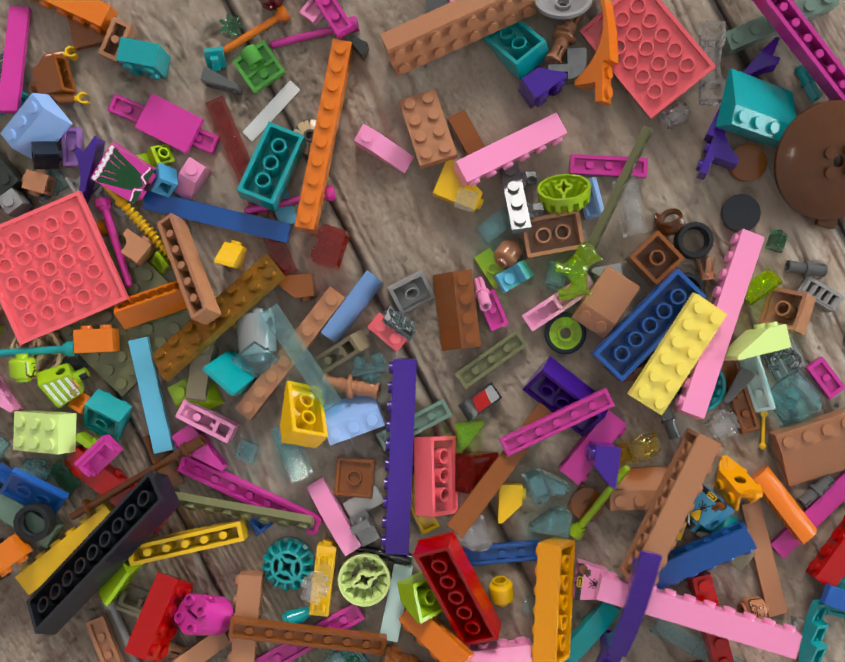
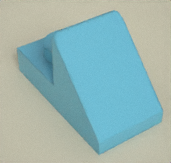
[493,259,534,293]

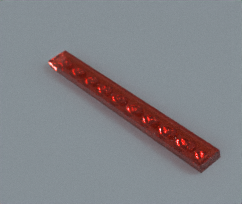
[206,96,298,276]

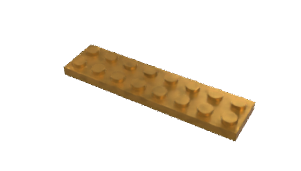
[151,253,286,382]

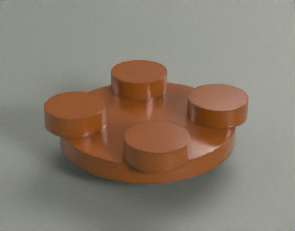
[567,484,605,522]

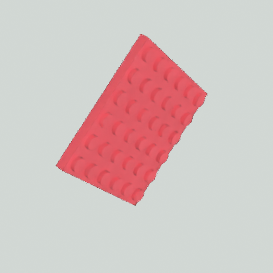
[0,191,130,345]

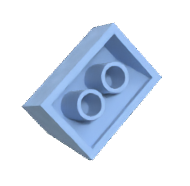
[0,93,72,159]
[324,395,386,446]

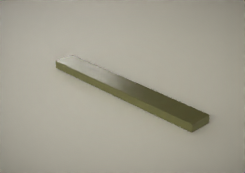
[574,125,653,275]

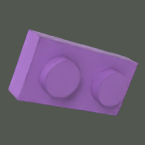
[61,127,84,168]

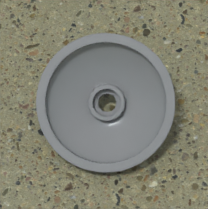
[535,0,593,20]

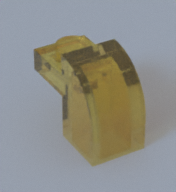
[615,432,662,464]

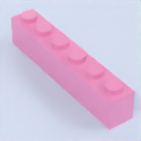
[453,112,567,187]

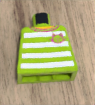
[37,363,90,408]

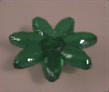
[219,13,244,38]

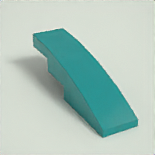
[799,599,829,662]
[564,601,621,662]

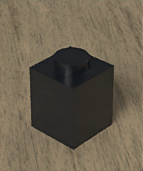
[31,141,63,169]

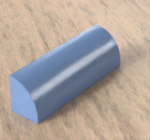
[321,270,384,343]

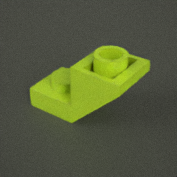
[136,144,175,168]

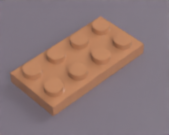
[399,89,458,169]

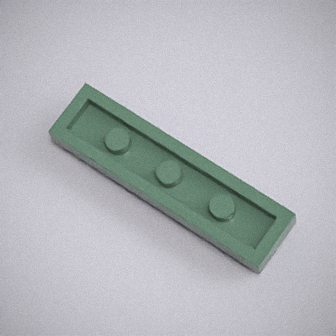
[376,398,453,451]

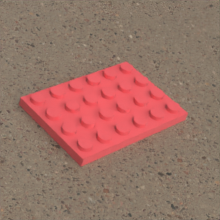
[579,0,716,120]

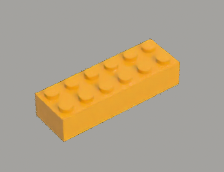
[531,537,575,662]

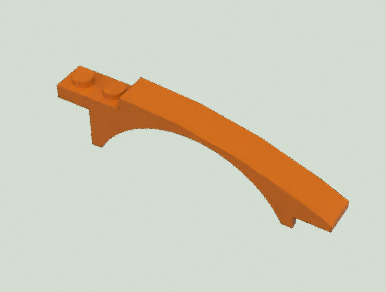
[574,0,619,106]

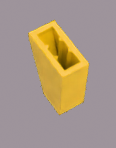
[433,160,484,213]

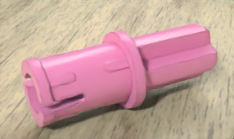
[473,277,492,311]

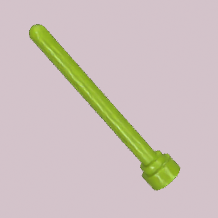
[568,465,630,540]

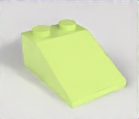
[724,321,791,361]

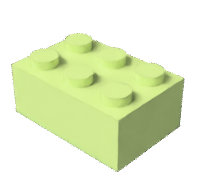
[13,410,77,455]

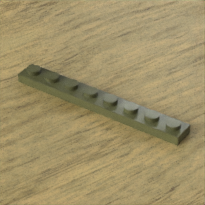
[175,491,315,531]

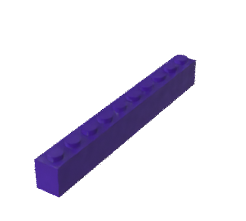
[382,358,417,555]

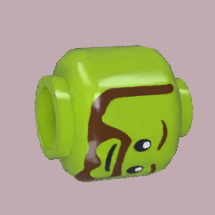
[8,353,37,382]

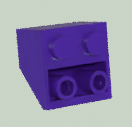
[518,68,568,108]

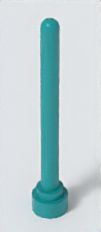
[0,341,79,357]

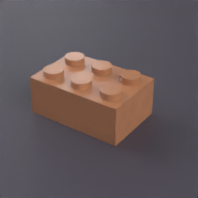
[520,210,586,260]

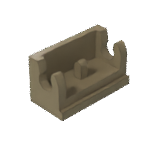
[115,584,149,618]

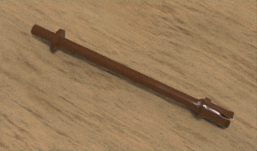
[69,435,206,520]

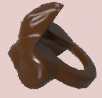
[654,208,685,236]

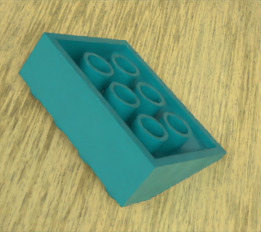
[716,68,796,148]

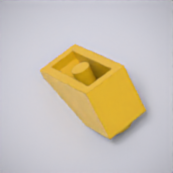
[214,240,247,270]
[497,482,526,524]

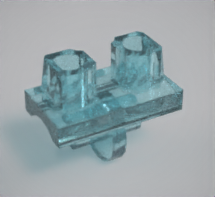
[352,352,387,384]

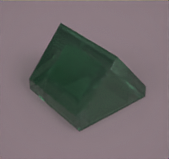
[765,229,788,253]

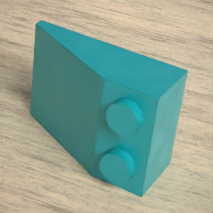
[482,21,549,80]
[202,350,260,396]

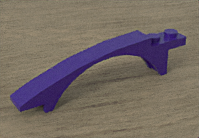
[696,37,780,180]
[74,136,105,204]
[595,551,662,662]

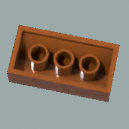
[433,269,481,351]

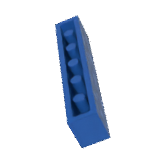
[656,520,757,589]

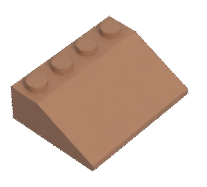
[769,408,845,487]

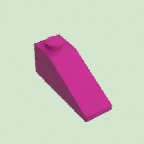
[172,424,229,471]

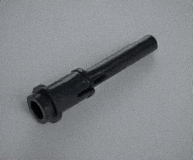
[355,546,413,566]

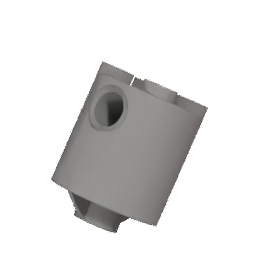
[236,308,278,361]

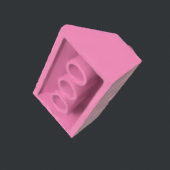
[467,636,533,662]

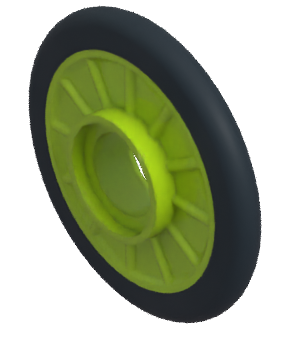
[544,312,586,354]

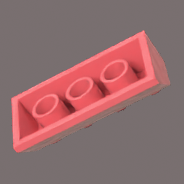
[414,436,458,517]

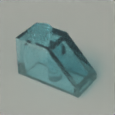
[475,207,510,246]
[528,506,572,538]

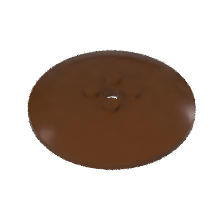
[774,100,845,220]

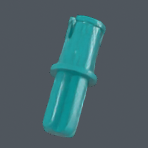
[794,65,822,102]

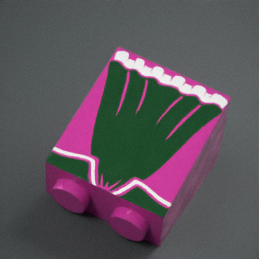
[90,141,156,204]

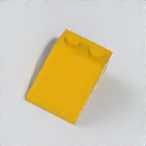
[280,381,328,448]

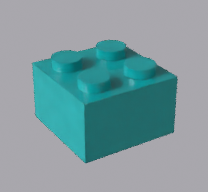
[116,37,171,80]

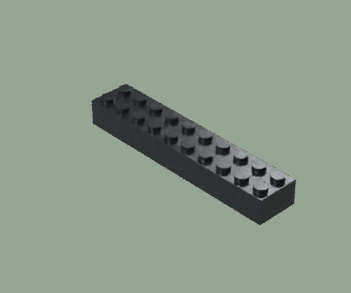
[26,470,181,635]

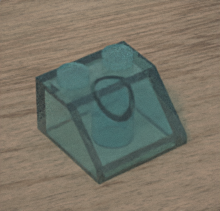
[770,369,824,426]

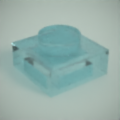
[234,438,260,464]

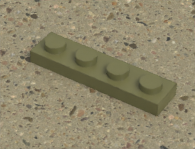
[454,329,528,389]

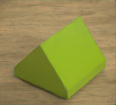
[151,251,173,275]

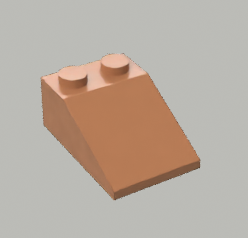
[572,265,640,339]

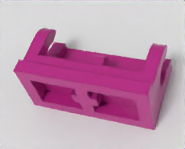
[74,434,124,477]

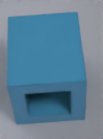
[151,163,178,198]

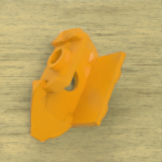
[714,455,763,511]

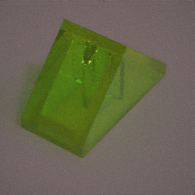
[455,419,485,453]

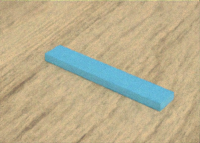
[128,337,175,454]

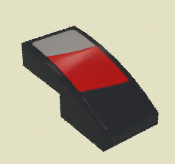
[458,382,502,421]

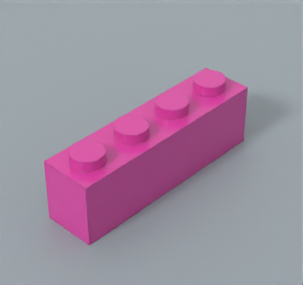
[557,410,627,485]

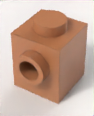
[21,169,57,197]

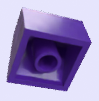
[585,440,621,489]

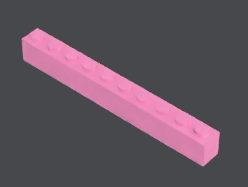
[675,229,765,420]
[594,571,802,659]

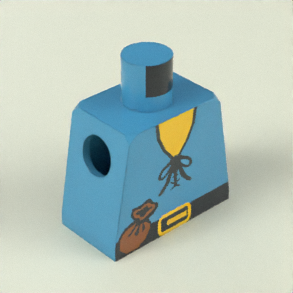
[686,484,735,533]

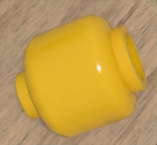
[488,576,514,607]

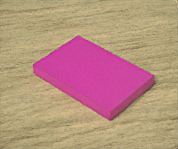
[135,93,205,154]

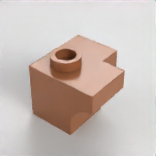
[121,228,156,268]

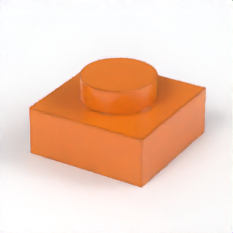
[68,392,91,415]

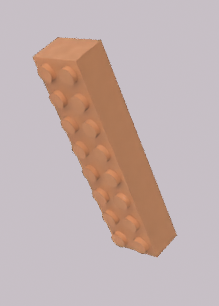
[380,0,537,77]
[619,428,721,587]

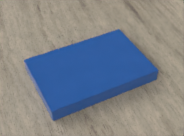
[0,467,70,515]

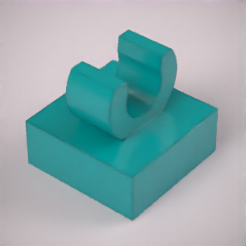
[204,46,227,71]

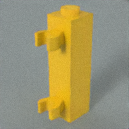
[309,539,338,617]

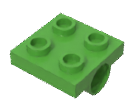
[232,40,286,95]

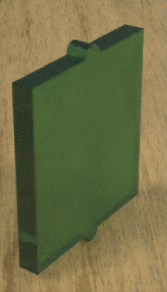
[49,459,81,497]

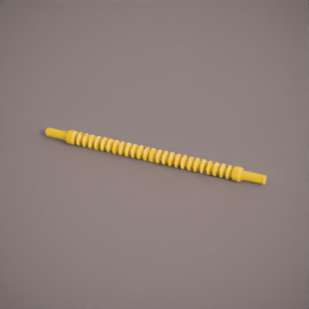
[102,186,236,329]

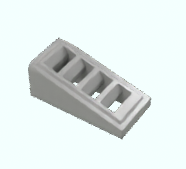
[796,276,844,313]

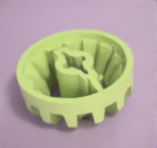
[338,552,391,607]

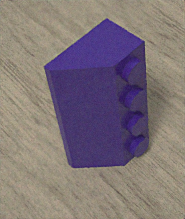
[522,356,608,436]

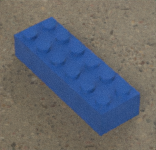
[590,269,707,382]

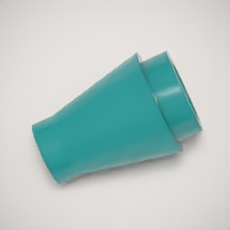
[282,606,312,624]

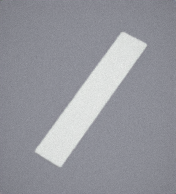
[243,81,300,141]

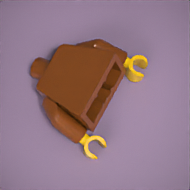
[30,46,90,105]

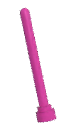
[270,16,360,49]
[244,185,336,214]
[94,196,133,288]

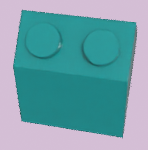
[83,389,132,442]

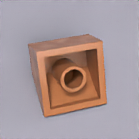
[758,286,816,336]

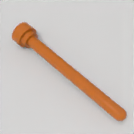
[223,4,291,55]

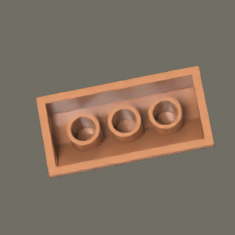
[605,466,668,511]

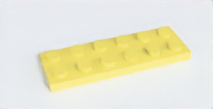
[627,293,727,416]

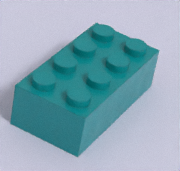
[237,122,307,212]

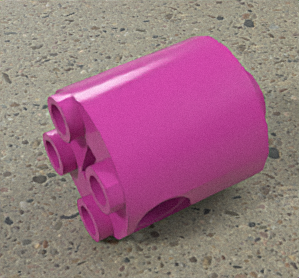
[174,594,234,636]

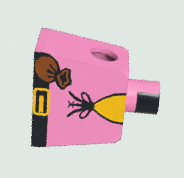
[573,558,608,600]

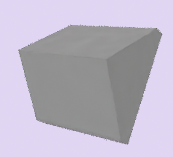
[387,270,435,315]

